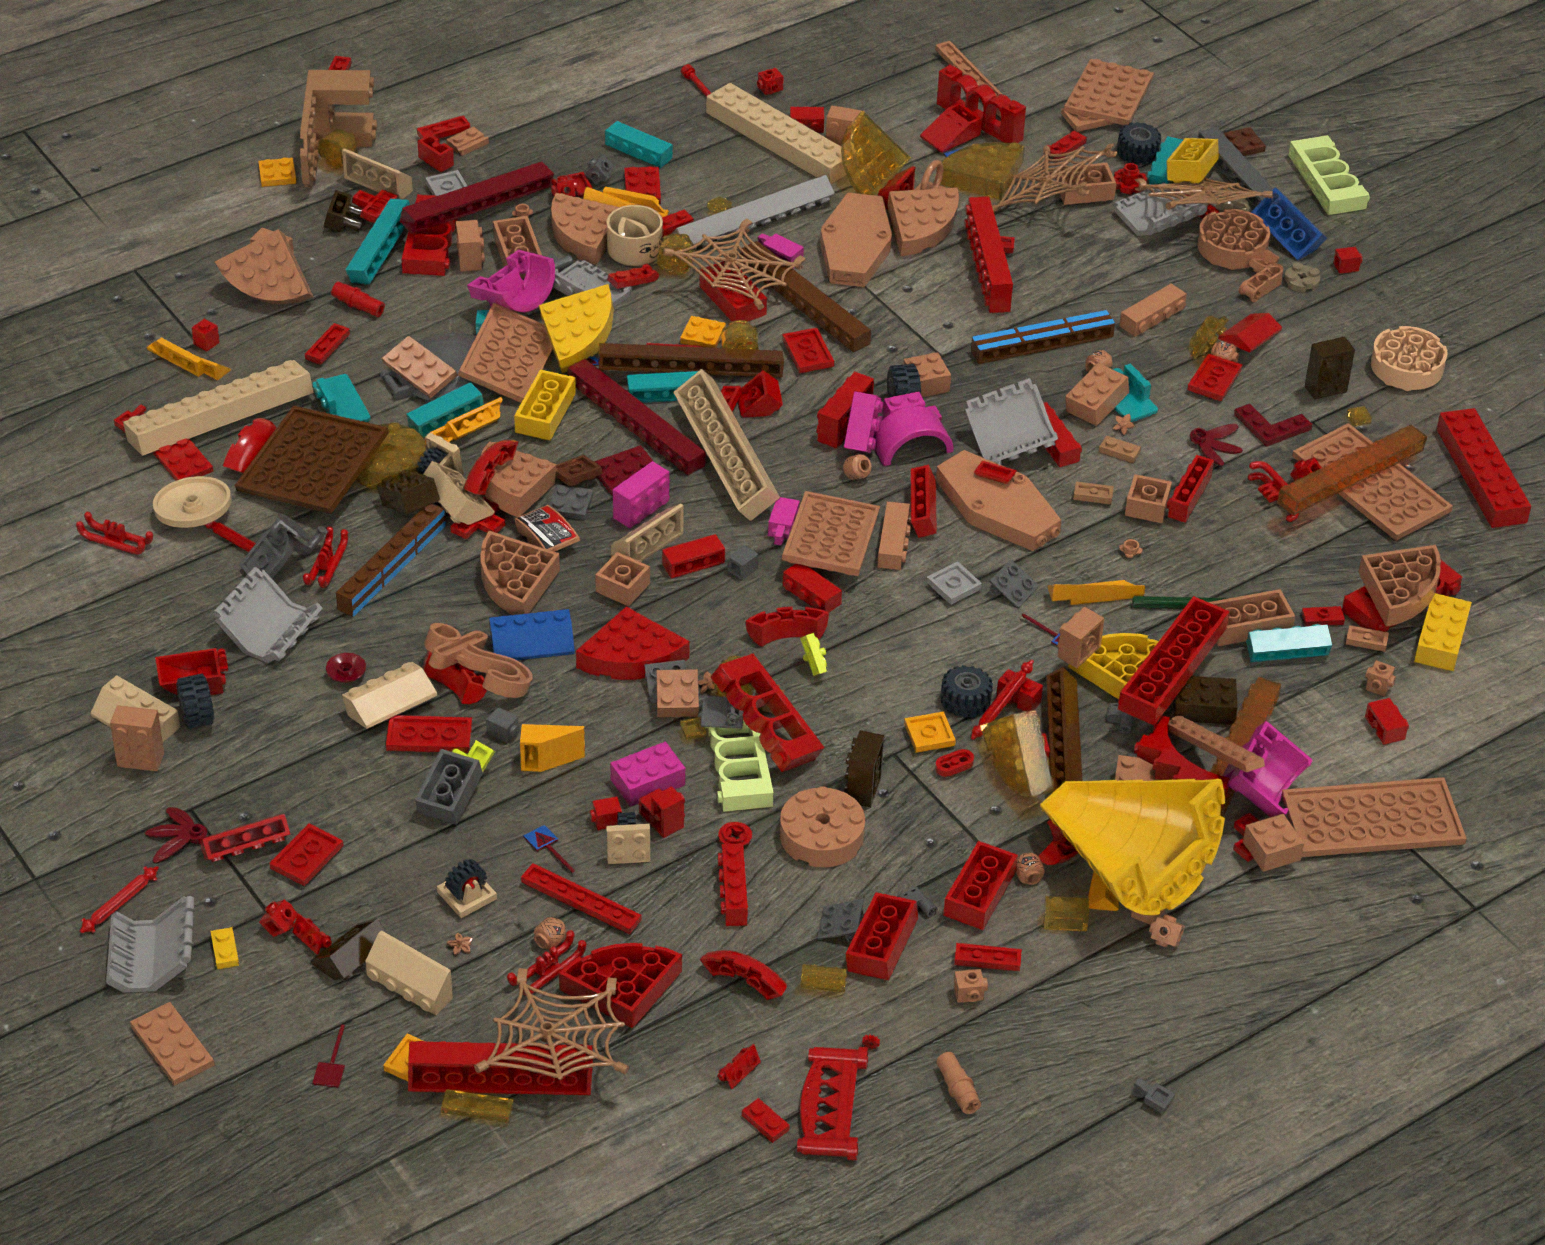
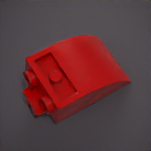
[155,648,229,695]

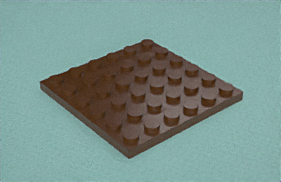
[234,405,389,514]

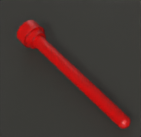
[681,64,711,97]

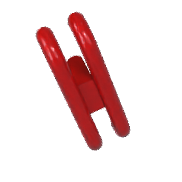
[1247,461,1301,522]
[76,511,153,555]
[303,526,348,588]
[507,930,587,996]

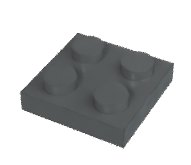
[549,485,593,521]

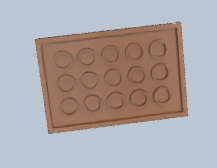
[1064,59,1154,125]
[458,303,553,403]
[782,491,880,576]

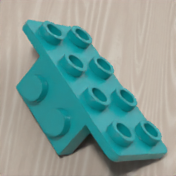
[1112,363,1158,422]
[312,374,371,422]

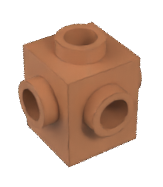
[1365,660,1396,697]
[1149,914,1185,947]
[953,969,988,1003]

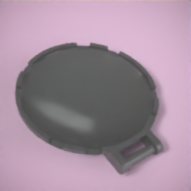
[380,333,494,403]

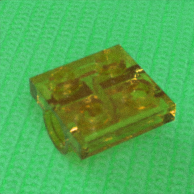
[1189,316,1229,359]

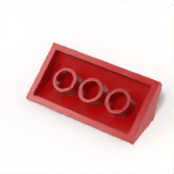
[1218,313,1282,353]

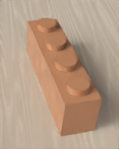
[1119,283,1187,336]
[877,501,912,570]

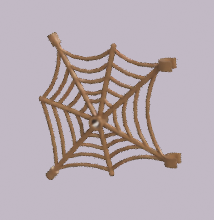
[992,144,1117,212]
[1135,176,1273,210]
[663,219,806,310]
[474,968,629,1080]

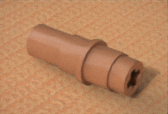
[936,1052,981,1114]

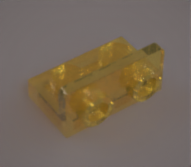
[801,964,847,993]

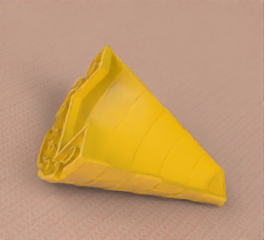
[1040,779,1225,915]

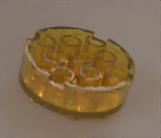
[356,422,426,490]

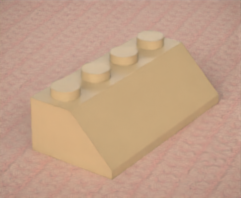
[342,148,413,199]
[423,461,495,525]
[611,504,684,562]
[342,662,437,729]
[90,675,180,742]
[366,930,453,1015]

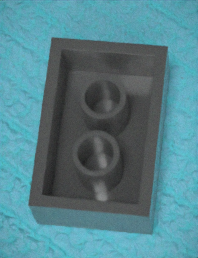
[415,749,483,825]

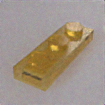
[441,1089,514,1123]

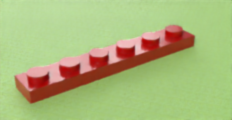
[521,863,642,934]

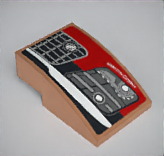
[514,505,580,552]

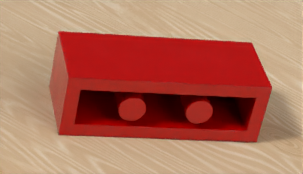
[662,534,725,579]
[783,563,842,613]

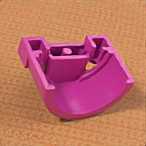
[467,250,555,312]
[874,392,954,466]
[1222,721,1312,818]

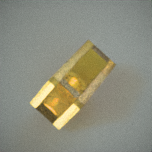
[1043,896,1089,931]

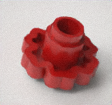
[1114,163,1147,194]

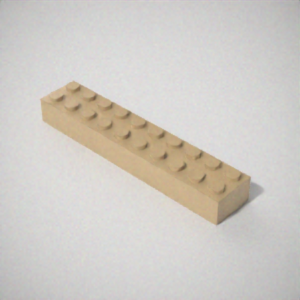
[706,83,854,184]
[123,360,314,456]
[674,369,780,521]

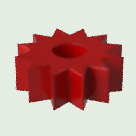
[862,1034,880,1050]

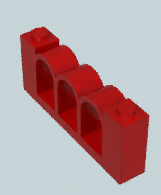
[937,64,1026,147]
[402,194,458,276]
[1342,559,1462,632]
[711,653,825,772]

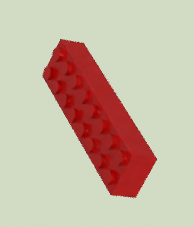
[964,196,1013,313]
[1436,408,1531,528]
[1118,596,1230,725]
[408,1041,593,1095]

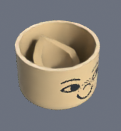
[607,205,663,266]

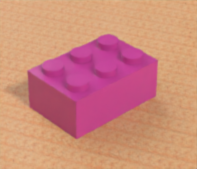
[844,391,883,454]
[613,461,670,528]
[610,741,686,807]

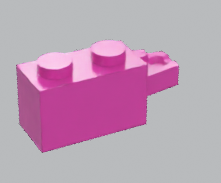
[757,233,804,269]
[768,497,800,546]

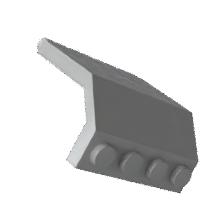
[1114,183,1208,236]
[553,260,632,307]
[965,378,1058,465]
[213,567,322,663]
[106,896,194,993]

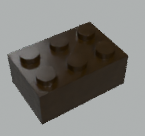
[1304,336,1355,400]
[376,470,440,514]
[1173,676,1238,725]
[844,730,884,808]

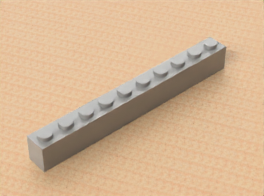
[672,175,835,253]

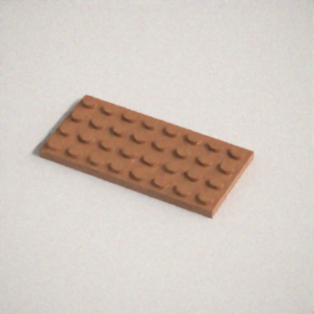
[1292,423,1453,541]
[1282,777,1467,857]

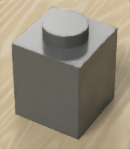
[728,545,758,580]
[486,707,520,743]

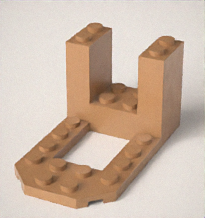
[300,70,377,188]

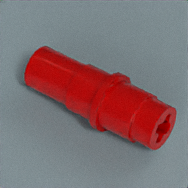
[331,281,385,317]

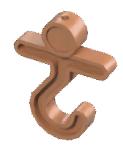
[424,623,533,698]

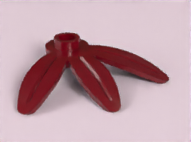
[1189,424,1243,466]
[145,807,207,863]

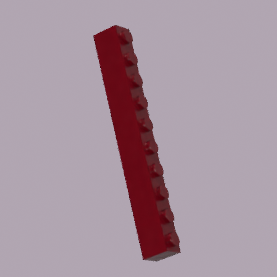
[400,161,554,234]
[568,359,706,476]

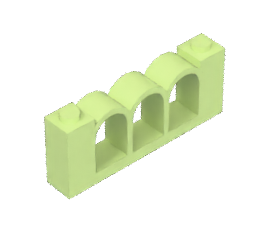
[1288,135,1370,215]
[703,720,773,812]

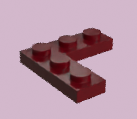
[1234,403,1313,447]

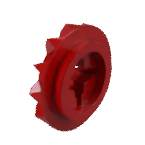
[718,822,752,847]

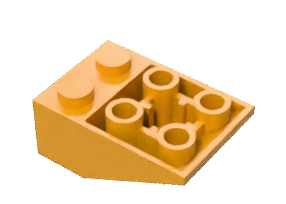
[520,724,585,772]

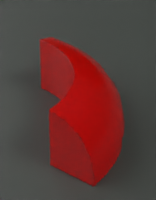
[223,418,277,473]
[463,440,519,495]
[745,606,829,647]
[422,650,487,704]
[1038,820,1078,865]
[700,950,787,1000]

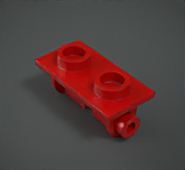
[293,913,332,954]
[717,1044,761,1089]

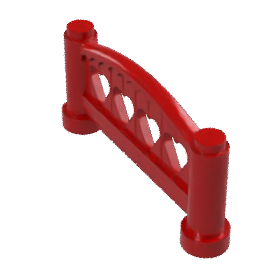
[797,1047,868,1161]

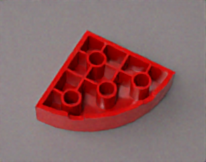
[576,607,690,680]
[559,943,682,1029]

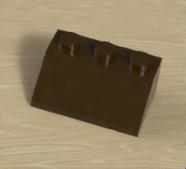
[310,919,386,980]

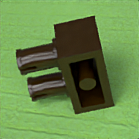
[323,190,364,233]

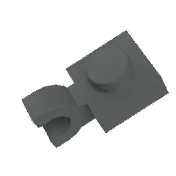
[1132,1078,1175,1114]

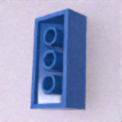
[1251,187,1327,260]
[489,609,575,660]

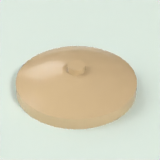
[153,476,232,528]

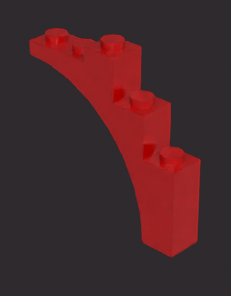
[1134,716,1230,806]

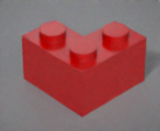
[639,786,685,838]

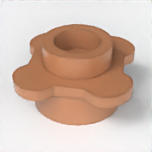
[512,204,533,217]
[1119,539,1142,558]

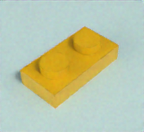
[211,927,239,969]

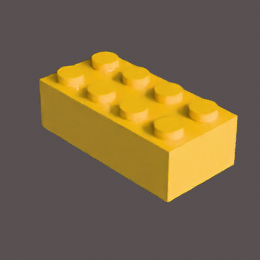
[1167,138,1219,184]
[514,370,576,440]
[1414,593,1472,671]

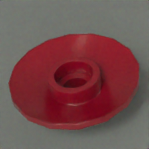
[326,652,366,683]

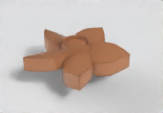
[1113,414,1135,436]
[698,671,714,694]
[446,933,473,956]

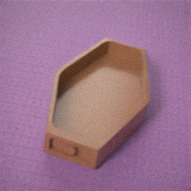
[820,193,892,287]
[936,450,1061,551]

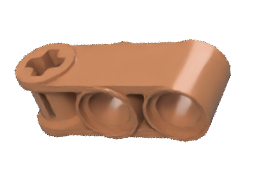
[1238,263,1283,302]

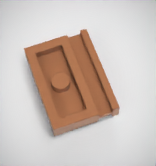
[446,127,489,156]

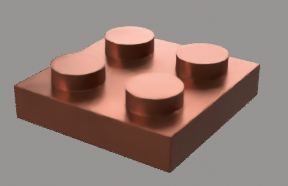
[1223,127,1266,156]
[556,455,603,486]

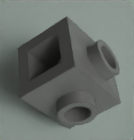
[584,154,614,185]

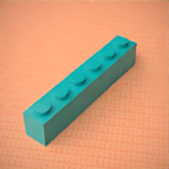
[345,199,410,284]

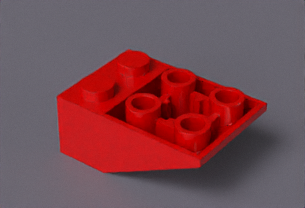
[920,103,982,153]

